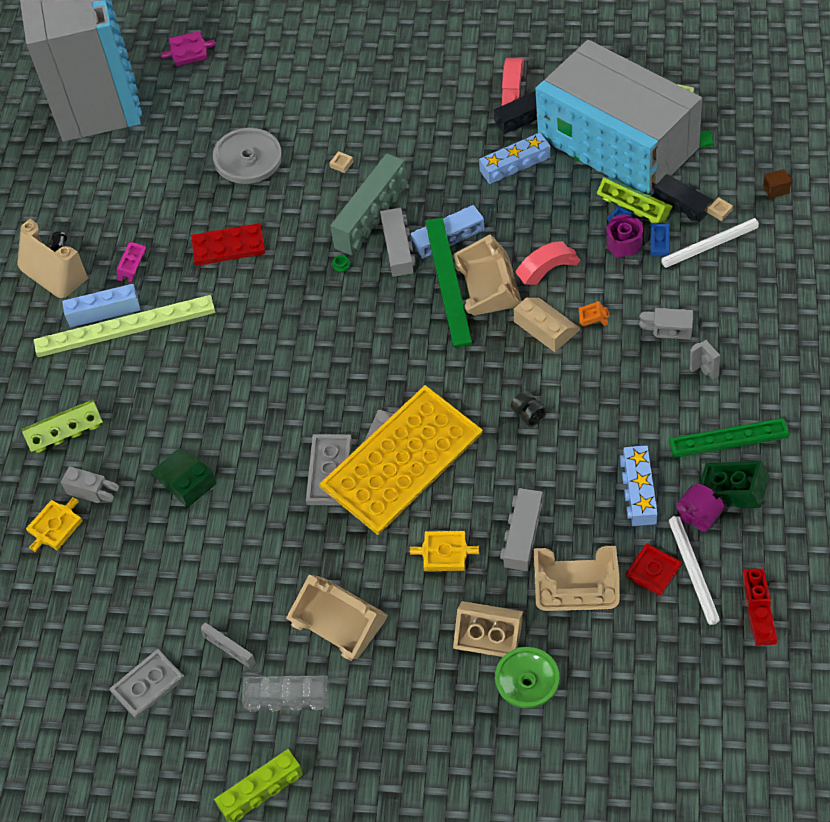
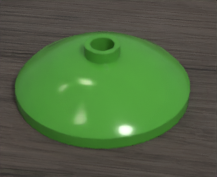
[495,647,559,708]

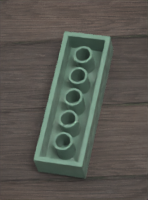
[330,153,408,256]

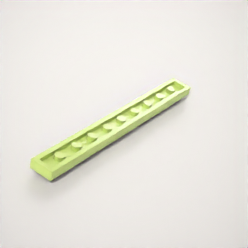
[34,295,215,357]

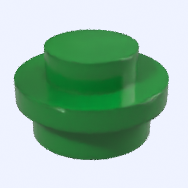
[332,255,350,272]

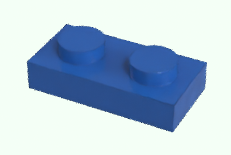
[650,223,669,256]

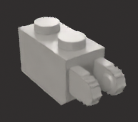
[639,308,693,340]
[61,466,119,503]

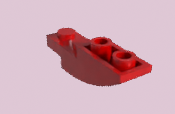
[743,568,777,646]

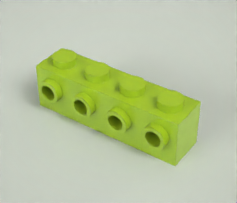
[597,177,672,224]
[22,399,103,453]
[214,749,303,822]

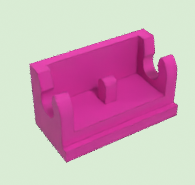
[117,241,146,283]

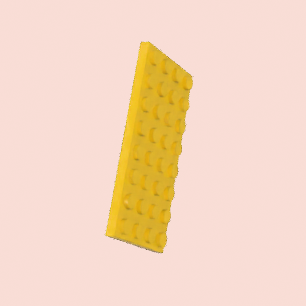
[320,385,483,535]

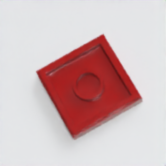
[625,543,682,596]

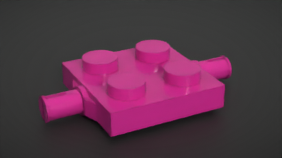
[161,31,216,67]

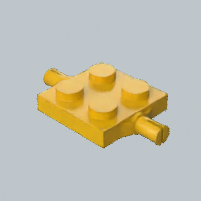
[26,497,83,552]
[410,531,479,571]

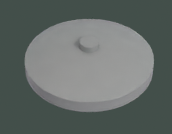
[213,128,282,184]

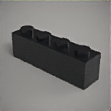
[494,91,538,134]
[651,174,713,222]

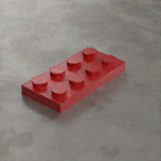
[191,223,265,266]

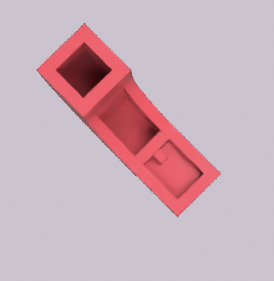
[502,58,524,106]
[516,241,581,285]

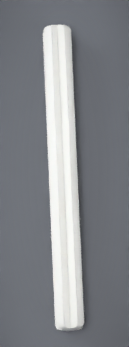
[661,218,759,268]
[669,516,720,625]

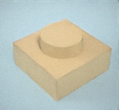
[329,151,354,173]
[707,197,733,221]

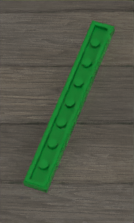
[425,218,472,348]

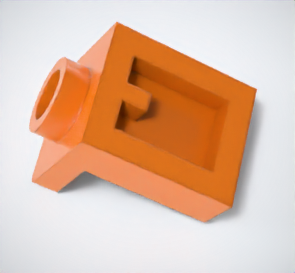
[579,301,609,327]

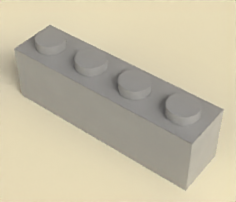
[380,208,416,277]
[501,488,543,571]

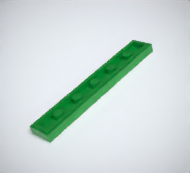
[668,418,789,458]

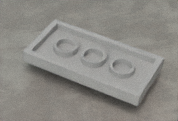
[306,434,352,505]

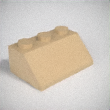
[514,298,580,352]
[453,601,523,657]

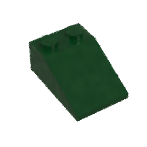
[150,448,217,508]
[700,461,770,508]

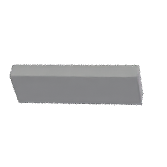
[201,623,256,669]

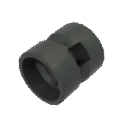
[510,390,547,427]

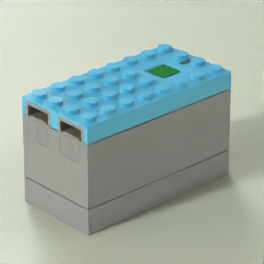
[20,0,143,142]
[536,40,702,196]

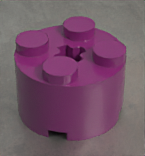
[606,214,643,258]
[676,484,724,532]

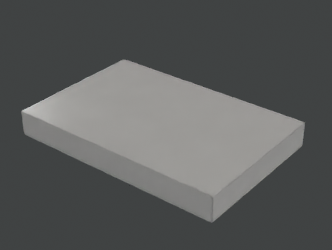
[109,649,185,719]

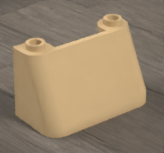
[17,219,88,298]
[453,234,522,316]
[534,546,619,611]
[286,574,388,661]

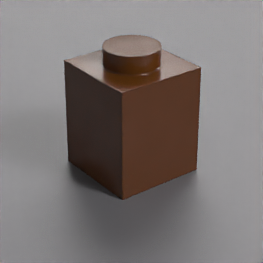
[763,169,793,199]

